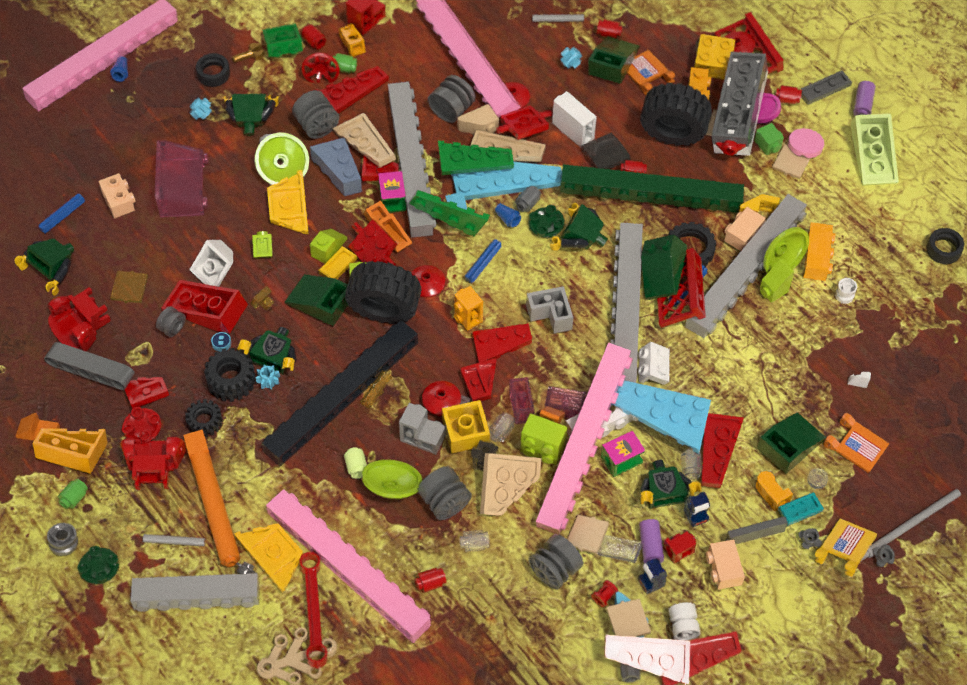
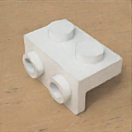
[638,342,669,385]

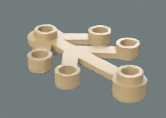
[257,627,337,685]

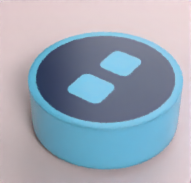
[211,332,231,352]

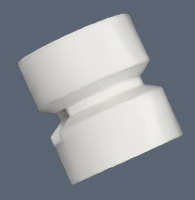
[669,603,701,641]

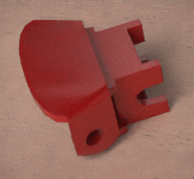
[47,287,111,352]
[120,437,187,490]

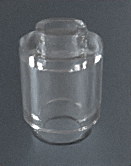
[489,412,515,442]
[681,448,702,480]
[459,530,490,552]

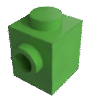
[754,123,784,155]

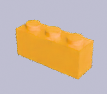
[803,222,835,281]

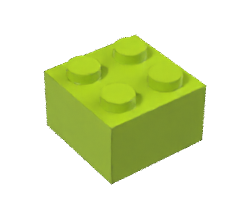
[520,413,568,465]

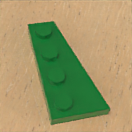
[438,140,514,175]
[409,190,490,237]

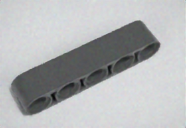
[44,342,135,390]

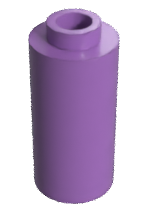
[853,81,876,116]
[639,519,664,567]

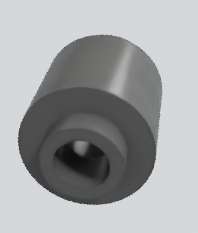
[515,186,541,212]

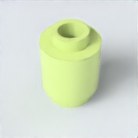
[344,447,367,479]

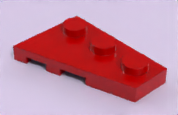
[472,323,532,363]

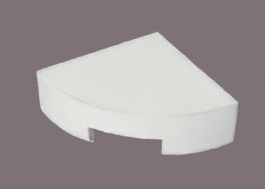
[848,372,871,388]

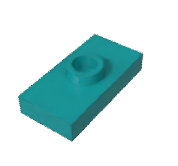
[778,492,824,526]

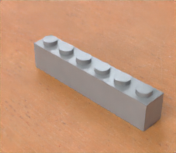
[131,573,260,612]

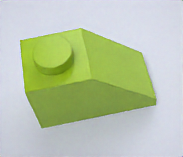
[310,229,347,264]
[760,259,794,303]

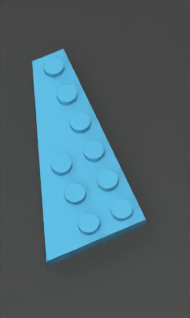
[452,162,562,200]
[595,374,711,454]

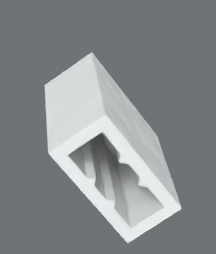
[552,92,596,148]

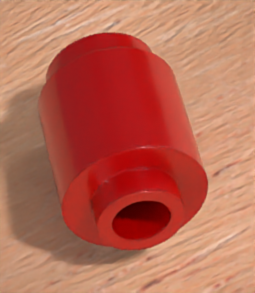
[597,19,623,39]
[301,24,326,49]
[775,85,802,105]
[620,160,647,173]
[414,567,447,593]

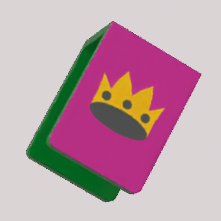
[378,171,406,213]
[601,431,645,477]

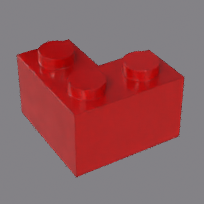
[346,0,386,36]

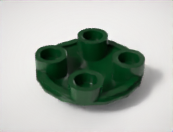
[528,205,565,238]
[77,546,119,584]

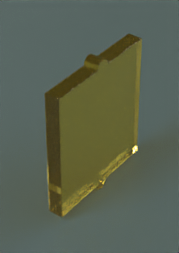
[110,271,148,303]

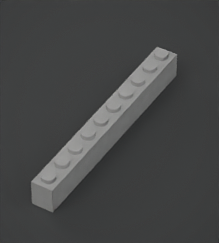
[388,82,436,238]
[685,194,807,339]
[610,223,643,383]

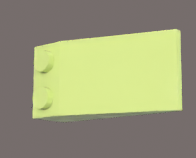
[851,114,899,185]

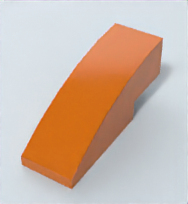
[364,201,412,253]

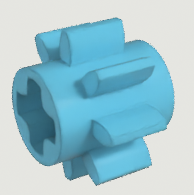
[561,47,582,68]
[190,98,212,120]
[256,365,280,389]

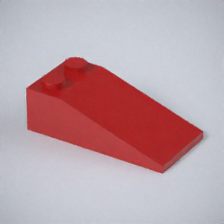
[161,280,248,334]

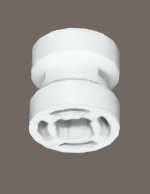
[835,278,857,304]

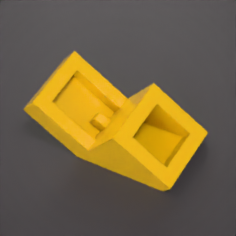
[739,194,780,213]

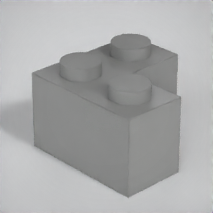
[526,286,573,333]
[399,403,446,455]

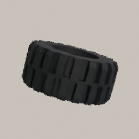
[640,83,712,146]
[345,261,422,324]

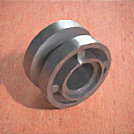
[156,306,186,337]
[47,523,78,556]

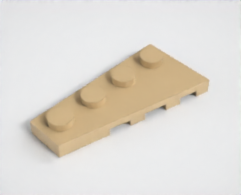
[333,113,396,167]
[470,130,545,162]

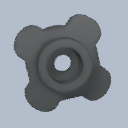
[798,528,822,549]
[873,544,895,567]
[236,561,257,574]

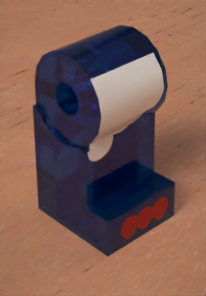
[684,491,710,528]
[638,558,667,594]

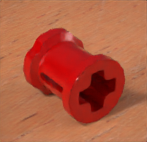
[591,580,619,607]

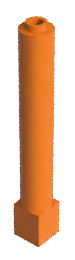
[183,430,241,567]

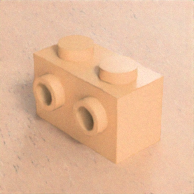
[99,173,136,218]
[724,207,766,251]
[706,540,745,589]

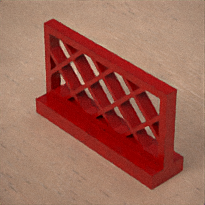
[714,12,784,74]
[657,248,706,328]

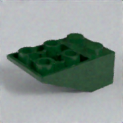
[588,37,640,84]
[285,274,348,326]
[757,412,827,474]

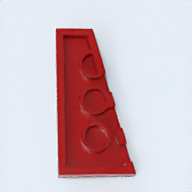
[661,631,742,685]

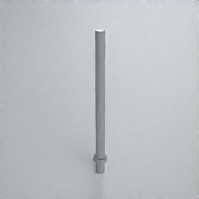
[860,489,961,562]

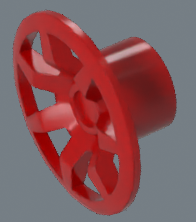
[301,52,340,83]

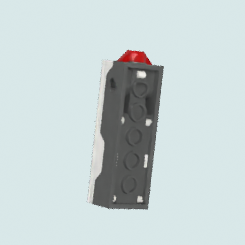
[712,52,768,156]

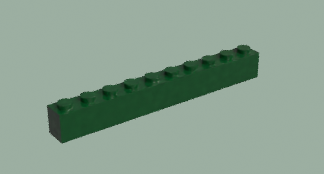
[560,164,744,213]

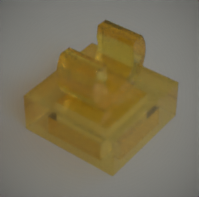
[251,286,274,311]

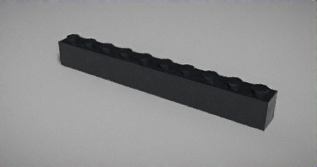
[262,320,418,467]

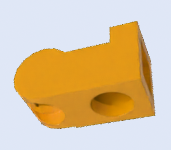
[338,24,366,56]
[756,471,793,512]

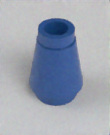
[110,56,128,82]
[495,203,521,227]

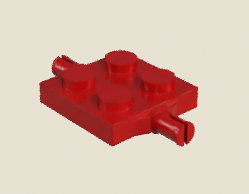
[496,105,552,140]
[348,219,398,266]

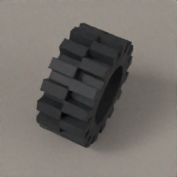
[185,399,223,438]

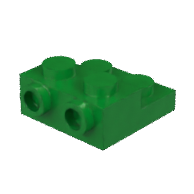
[262,23,303,57]

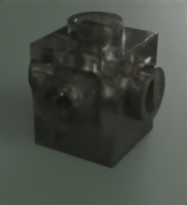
[470,440,499,471]

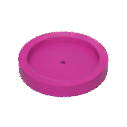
[757,93,781,123]

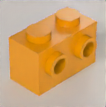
[689,67,711,100]
[453,286,483,331]

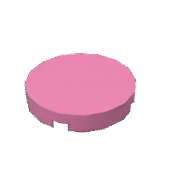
[788,128,824,158]

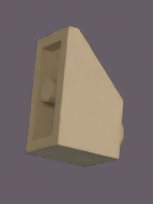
[457,104,499,135]

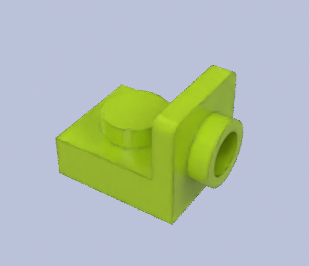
[253,231,273,258]

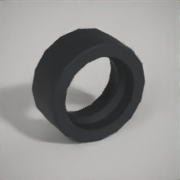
[196,53,230,87]
[926,228,965,264]

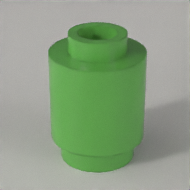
[331,53,358,73]
[58,479,88,509]

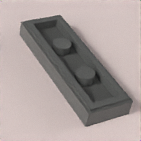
[801,70,852,105]
[725,516,788,544]

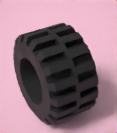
[204,348,256,402]

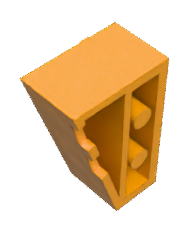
[33,428,108,474]

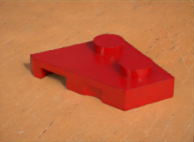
[362,156,399,181]
[460,358,496,402]
[124,377,169,409]

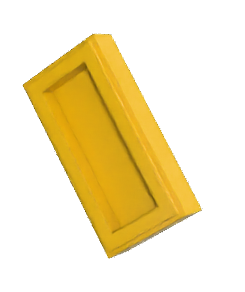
[319,246,357,279]

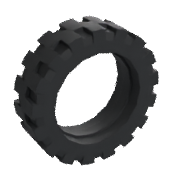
[668,222,716,268]

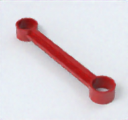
[299,552,328,668]

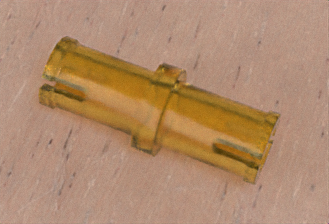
[360,371,392,408]

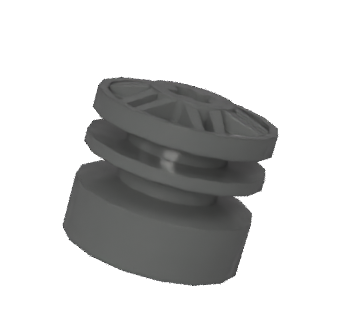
[428,75,475,123]
[292,90,339,139]
[418,466,472,520]
[528,534,584,590]

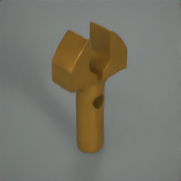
[232,43,265,63]

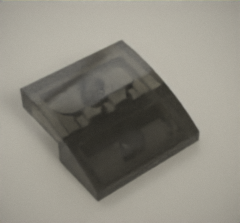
[581,133,631,169]

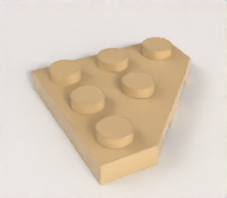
[480,453,541,516]

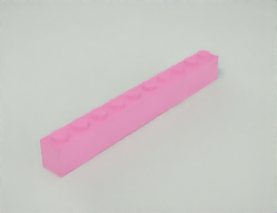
[22,0,178,112]
[416,0,520,118]
[536,343,633,534]
[266,489,430,643]

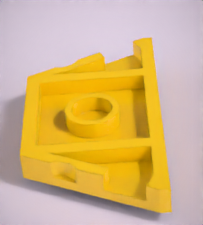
[267,170,309,234]
[234,523,303,593]

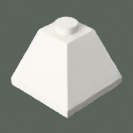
[190,240,233,287]

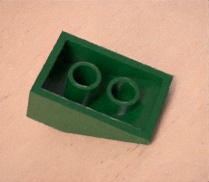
[641,234,687,300]

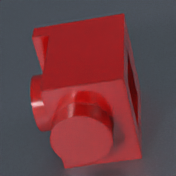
[663,531,697,564]

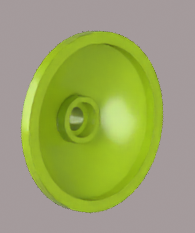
[255,133,309,185]
[763,227,809,273]
[362,460,422,499]

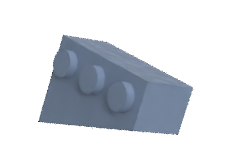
[310,137,362,196]

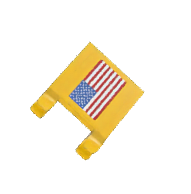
[815,519,877,577]

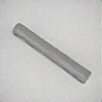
[533,15,584,22]
[143,534,205,546]

